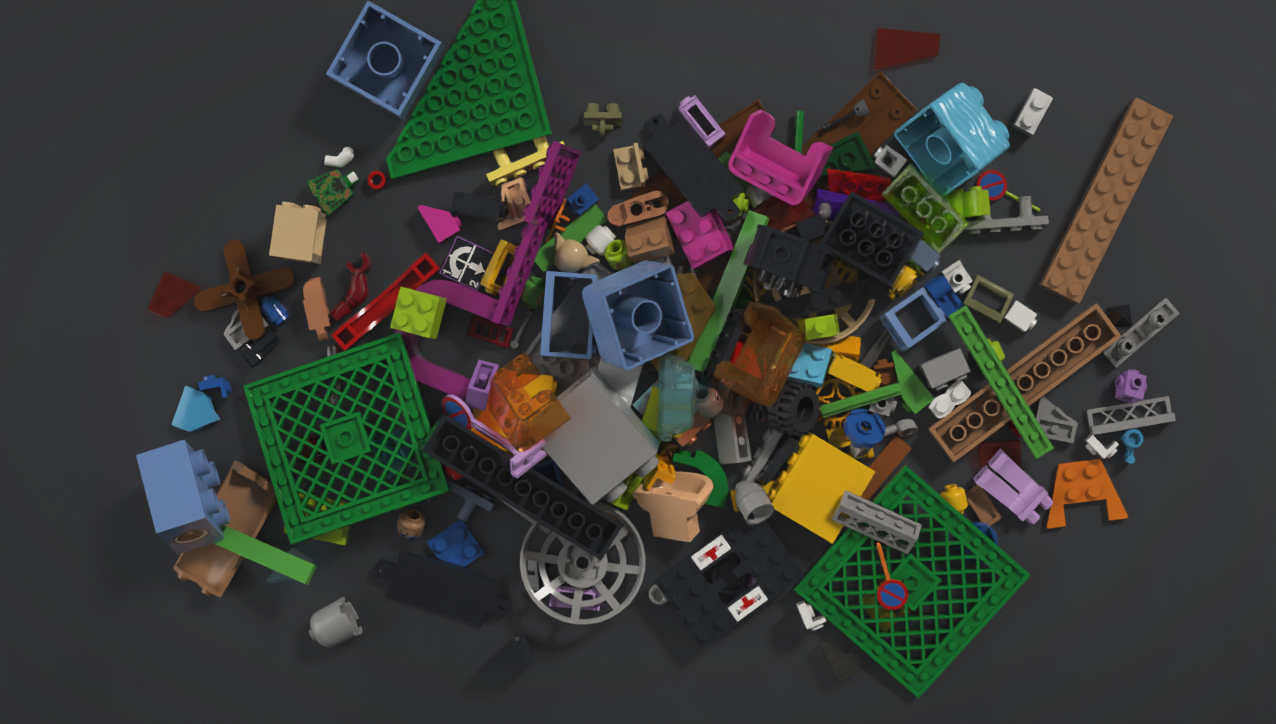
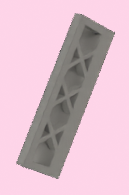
[1086,396,1176,435]
[832,490,922,554]

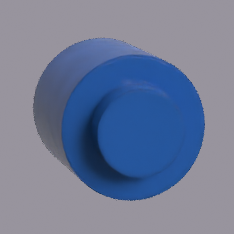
[260,295,289,327]

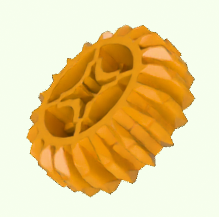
[815,373,862,428]

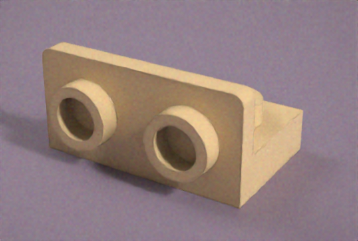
[613,143,649,191]

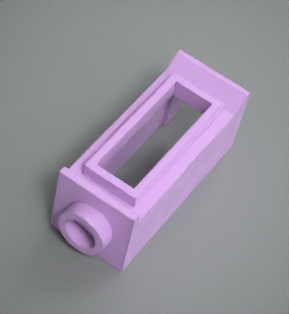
[679,95,726,150]
[549,585,604,611]

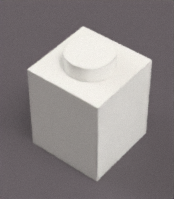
[1003,300,1037,332]

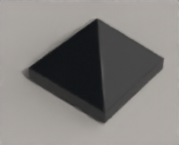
[1108,305,1132,327]

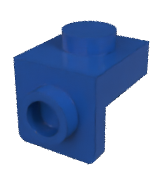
[198,375,232,399]

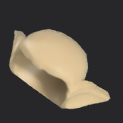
[553,232,600,273]

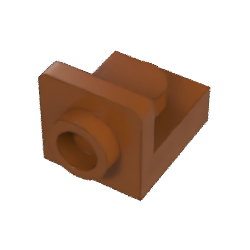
[872,359,896,388]

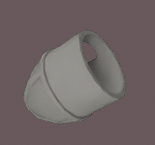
[735,480,774,525]

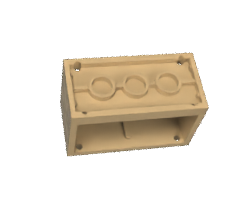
[269,202,327,264]

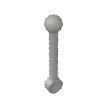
[510,308,534,349]

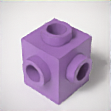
[1115,369,1147,404]

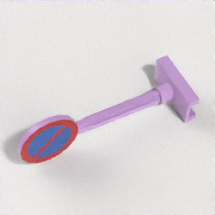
[441,395,547,479]

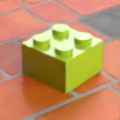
[390,287,447,339]

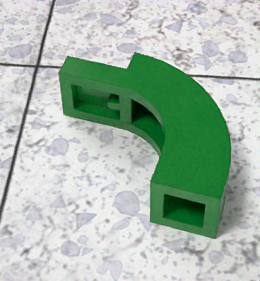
[672,449,728,509]

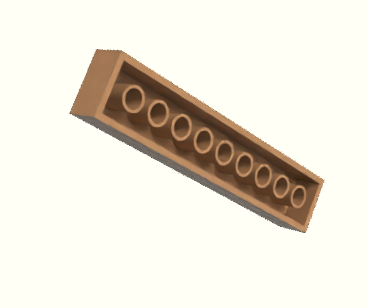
[1039,97,1173,304]
[927,303,1122,462]

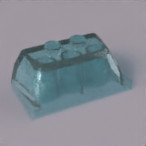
[657,353,698,441]

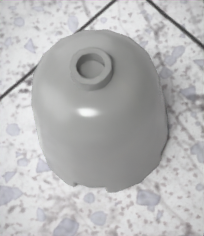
[309,597,362,648]

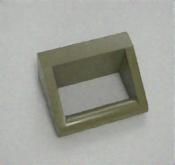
[962,274,1014,323]

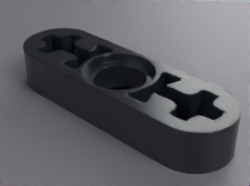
[756,434,800,486]

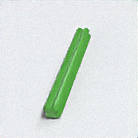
[820,383,901,417]

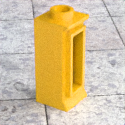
[480,239,517,296]
[827,351,881,392]

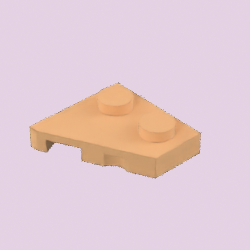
[498,177,531,231]

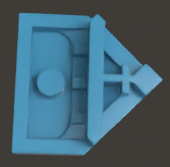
[171,386,220,432]

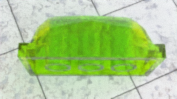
[882,164,969,254]

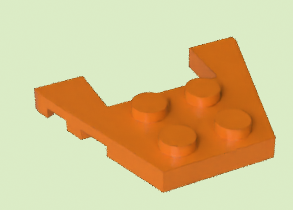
[1046,459,1128,529]

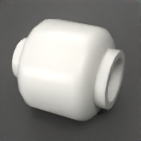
[585,225,616,256]

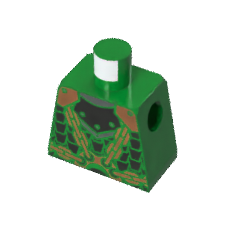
[306,169,360,217]

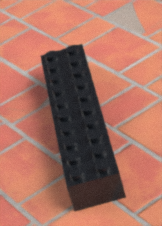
[420,413,623,561]

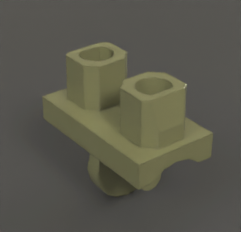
[584,103,622,137]

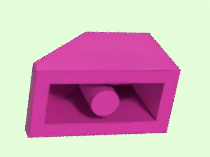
[417,205,462,244]

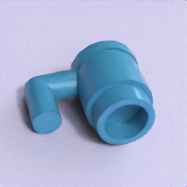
[1120,428,1143,464]

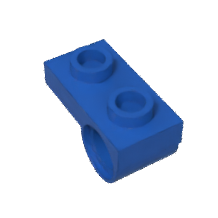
[923,273,964,319]

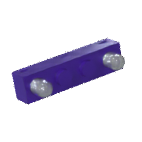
[812,189,899,219]

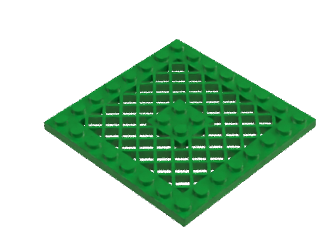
[243,332,451,545]
[794,464,1031,698]

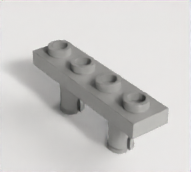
[963,196,1049,234]
[1102,298,1180,368]
[730,426,791,498]

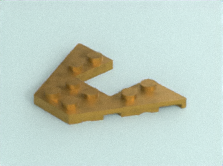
[651,273,717,389]

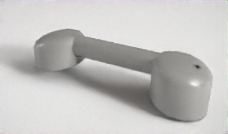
[849,419,919,460]

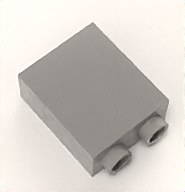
[526,367,660,505]

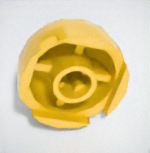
[888,261,925,300]

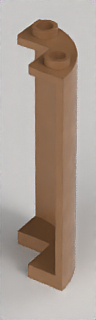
[173,460,277,598]

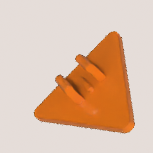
[546,199,570,242]

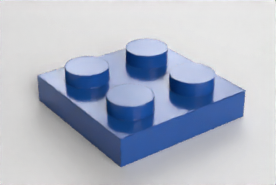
[427,519,485,567]

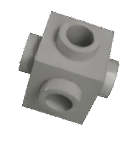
[866,396,897,419]

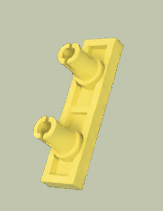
[486,137,564,186]

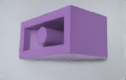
[465,360,499,411]

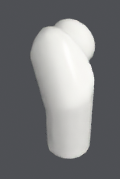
[324,147,354,168]

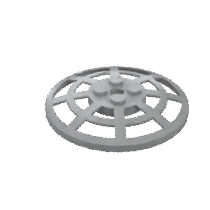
[520,500,646,625]

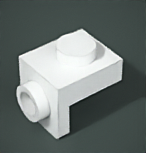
[1084,435,1119,459]

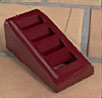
[466,316,514,349]

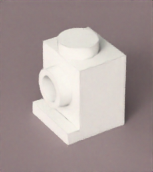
[873,145,907,178]
[940,260,972,294]

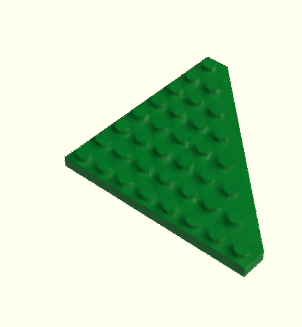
[386,0,552,180]

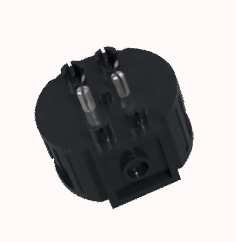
[743,224,837,298]

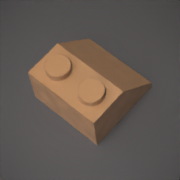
[625,215,675,264]

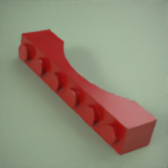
[331,253,441,351]

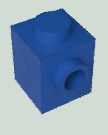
[567,183,600,215]

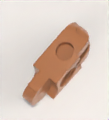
[607,191,669,227]
[303,277,331,342]

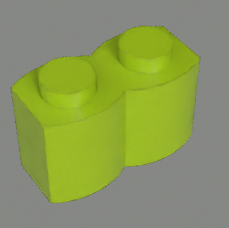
[945,186,991,219]

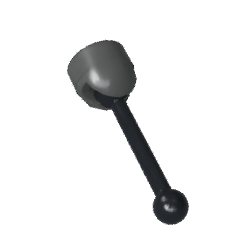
[822,99,871,131]

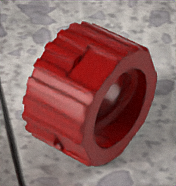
[367,171,386,190]

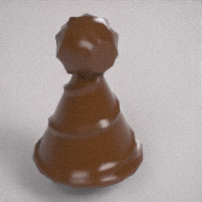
[656,431,679,458]

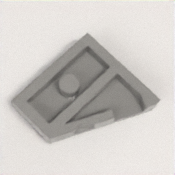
[1035,396,1078,444]

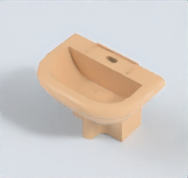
[632,470,714,542]

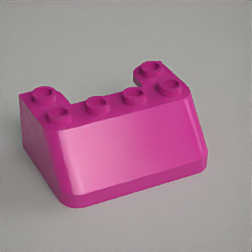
[729,109,833,205]

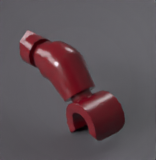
[330,252,372,321]

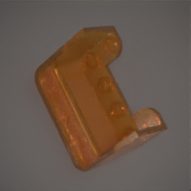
[713,301,805,407]
[488,351,571,452]

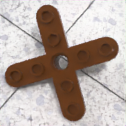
[194,240,295,340]

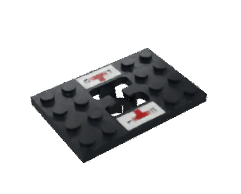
[654,513,805,649]

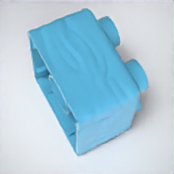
[894,83,1010,197]

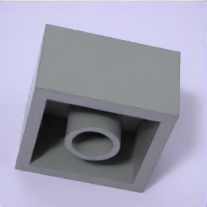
[918,348,970,390]

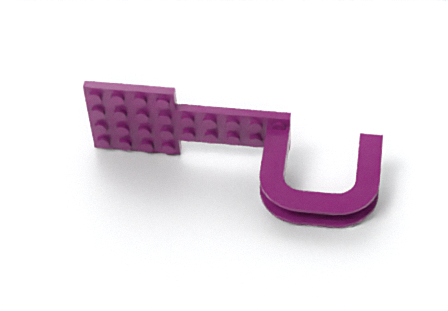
[395,141,582,400]

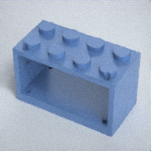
[540,271,600,359]

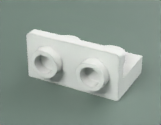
[796,600,826,631]

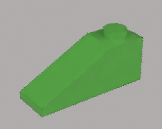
[890,350,935,414]

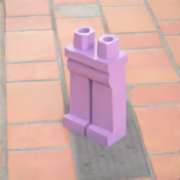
[973,448,1053,525]

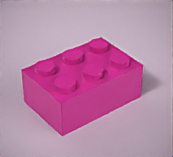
[666,201,734,269]

